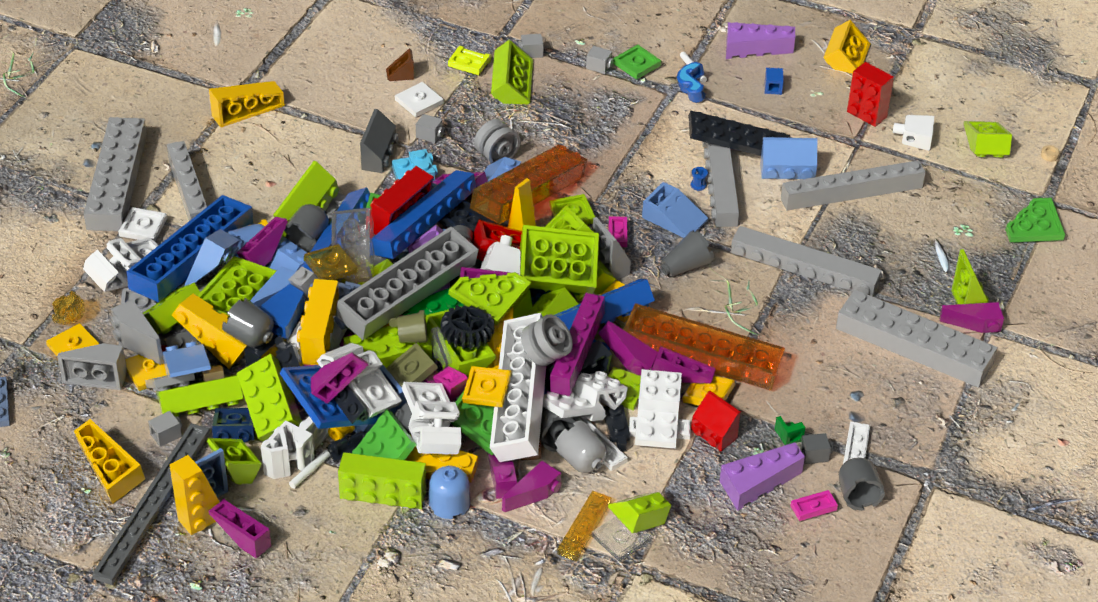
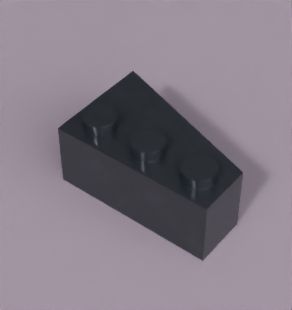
[544,340,613,392]

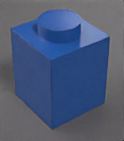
[764,67,783,95]

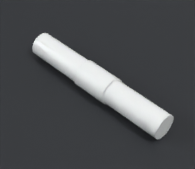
[680,52,707,83]
[289,450,330,489]

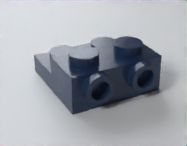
[212,408,255,442]

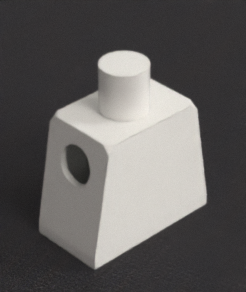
[893,115,934,151]
[480,235,521,275]

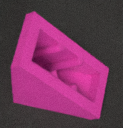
[433,366,468,401]

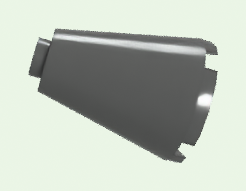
[660,230,714,277]
[540,406,576,452]

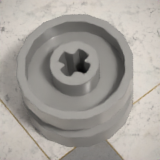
[474,119,520,163]
[521,314,572,366]

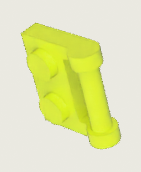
[448,46,492,75]

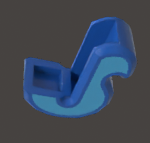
[677,62,706,103]

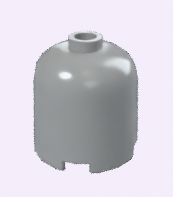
[555,421,607,473]

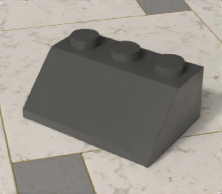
[360,109,399,173]

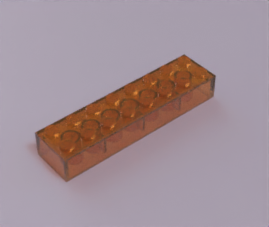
[470,144,588,224]
[624,303,785,391]

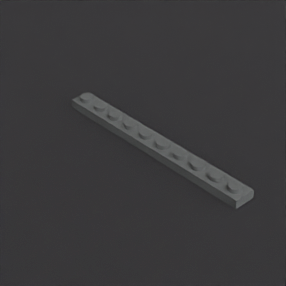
[92,423,210,585]

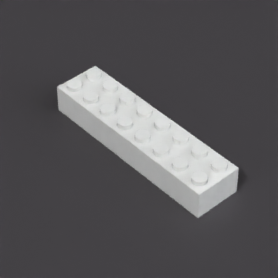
[490,313,546,462]

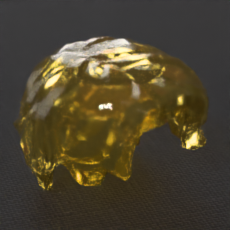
[52,291,85,325]

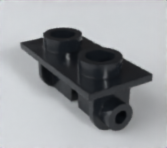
[333,385,368,424]
[326,431,367,462]

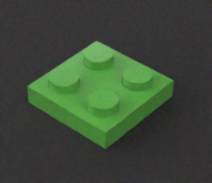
[613,45,661,80]

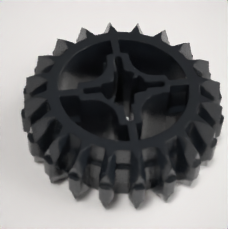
[440,304,495,350]

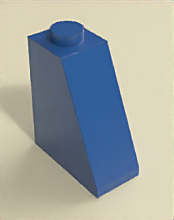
[259,284,305,340]

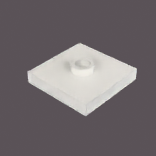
[395,82,444,117]
[118,207,167,241]

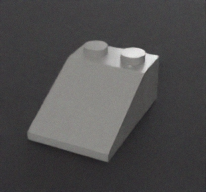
[593,217,632,280]
[110,300,164,365]
[57,343,127,390]

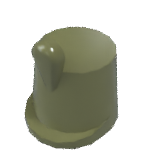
[389,310,427,343]

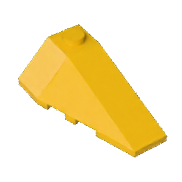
[508,178,536,231]

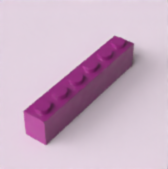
[550,293,605,396]

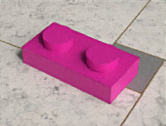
[608,216,627,247]
[790,490,838,521]

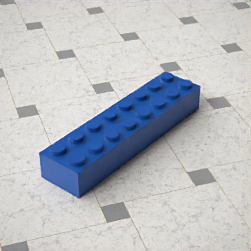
[126,195,254,302]

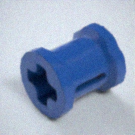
[690,167,708,191]

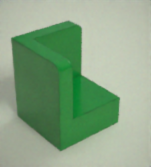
[774,416,806,445]

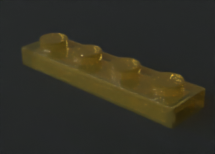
[557,490,611,562]

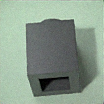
[800,433,833,464]

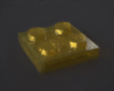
[304,244,358,280]

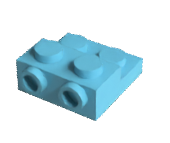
[391,149,438,181]

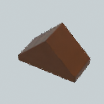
[386,48,414,81]

